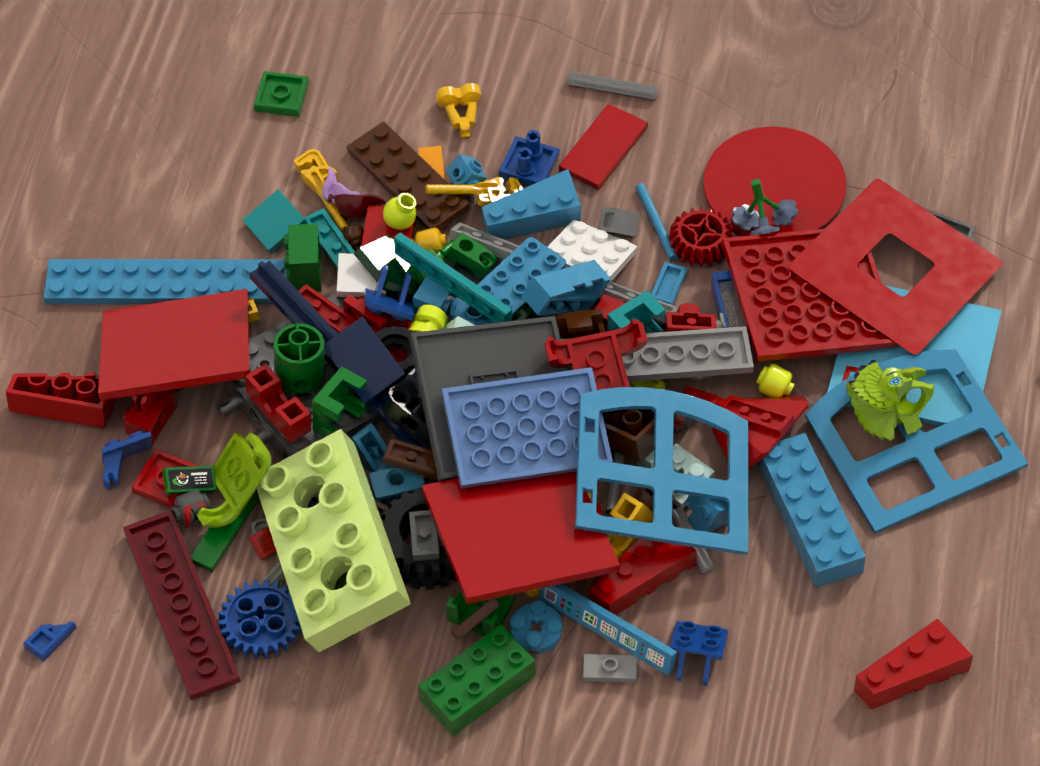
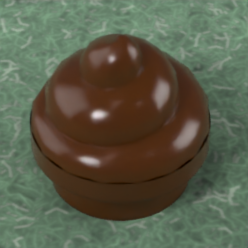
[343,226,364,251]

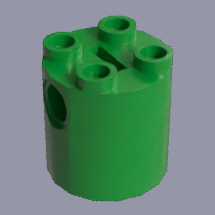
[273,323,325,394]

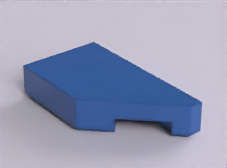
[23,621,77,662]

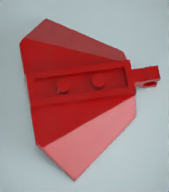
[705,393,809,469]

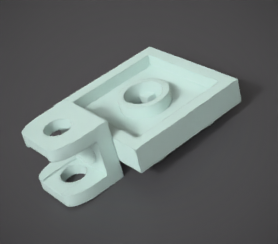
[637,444,715,508]

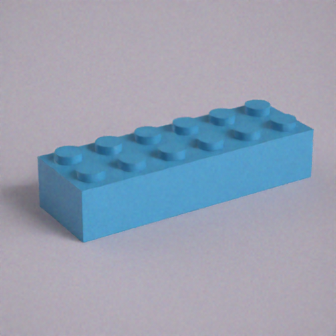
[756,433,866,588]

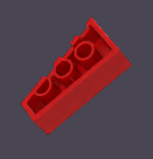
[6,372,117,428]
[589,539,697,615]
[854,618,973,709]

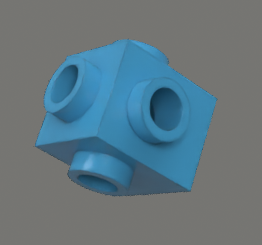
[445,154,487,185]

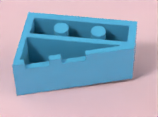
[521,260,611,316]

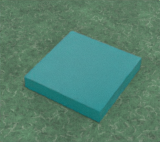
[242,189,308,254]

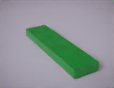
[191,489,260,572]

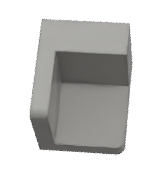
[599,207,640,237]

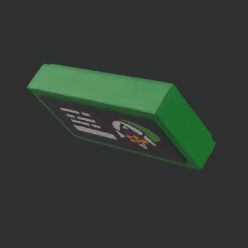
[162,465,217,495]

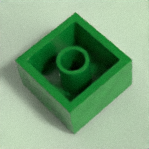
[284,224,322,292]

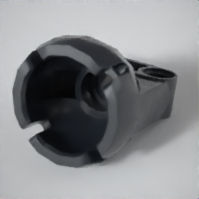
[382,368,432,449]

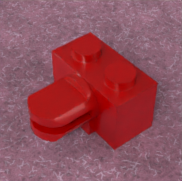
[664,303,717,332]
[123,390,177,445]

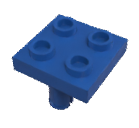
[499,130,560,186]

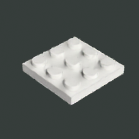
[548,219,638,287]

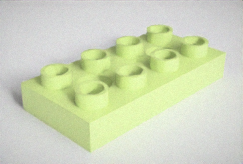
[257,429,411,652]

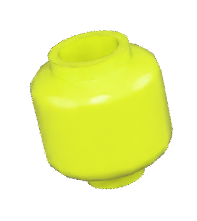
[755,363,794,397]

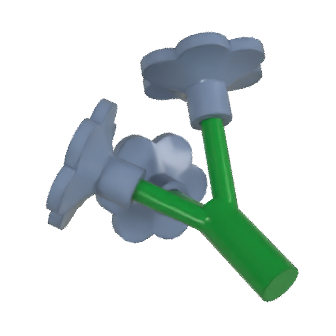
[732,179,798,235]

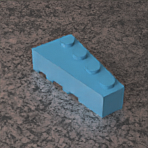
[482,169,581,240]

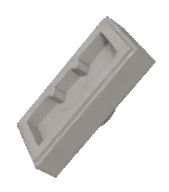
[583,654,637,683]

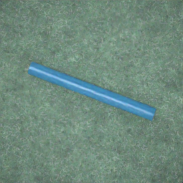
[636,183,678,261]

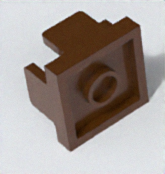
[552,309,605,339]

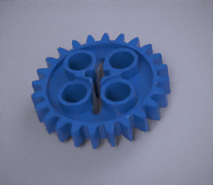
[218,579,301,659]

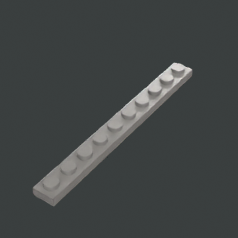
[448,222,678,324]

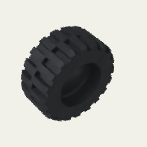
[380,488,457,589]

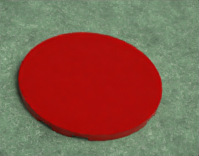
[703,126,846,236]

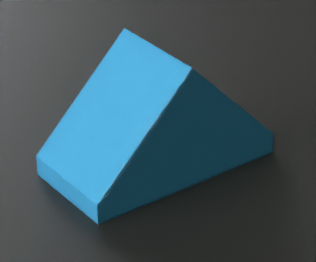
[351,423,393,473]

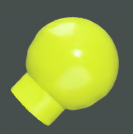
[383,193,416,230]

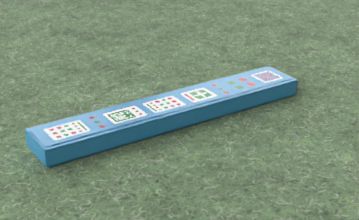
[539,584,677,675]

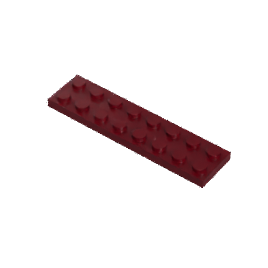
[123,510,241,700]

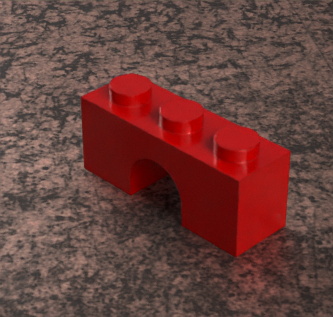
[245,364,311,443]

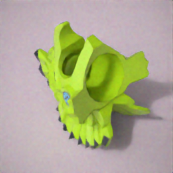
[846,360,935,441]

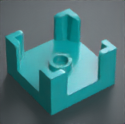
[607,290,666,333]

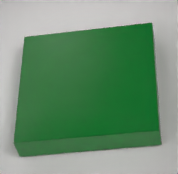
[253,71,309,117]

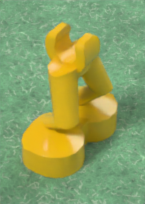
[436,83,482,138]

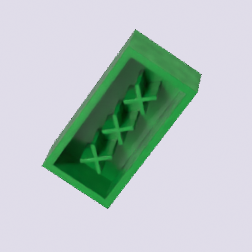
[418,625,535,737]

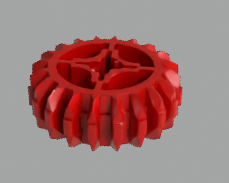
[669,206,734,267]

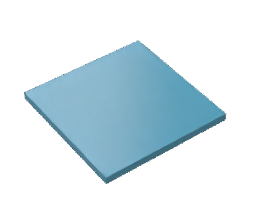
[827,286,1002,434]

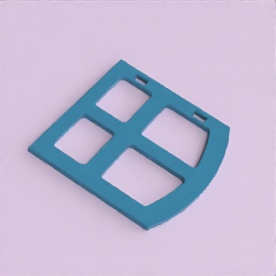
[805,349,1028,534]
[575,387,748,555]

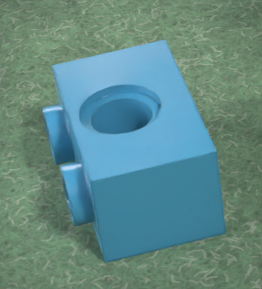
[369,467,425,507]

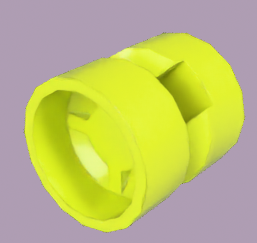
[409,305,448,332]

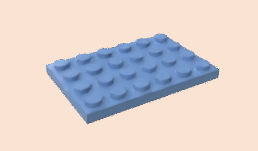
[441,367,613,489]

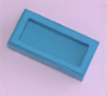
[651,262,688,306]

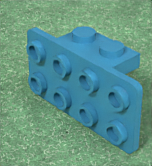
[477,237,566,317]

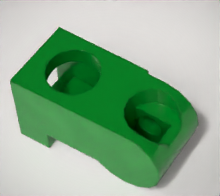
[447,233,497,277]

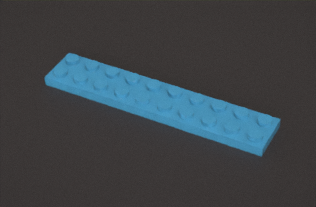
[44,259,286,304]

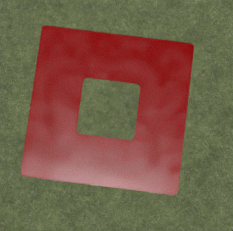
[788,179,1003,355]

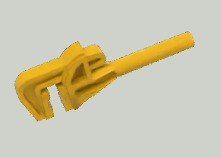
[294,149,348,233]
[425,177,523,207]

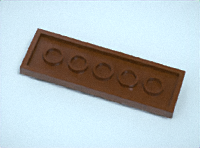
[347,121,470,230]

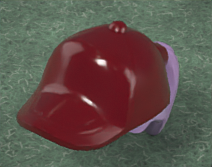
[322,168,386,220]

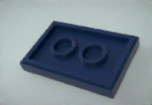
[324,317,407,405]

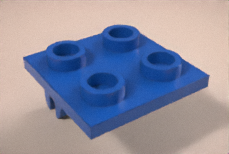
[364,265,414,321]
[101,431,152,490]
[670,621,728,686]

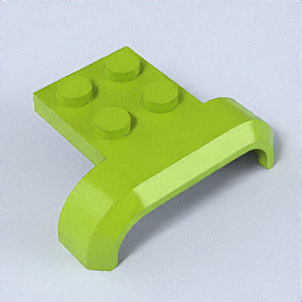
[197,433,271,528]

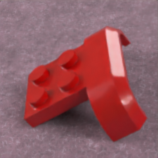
[544,319,648,390]

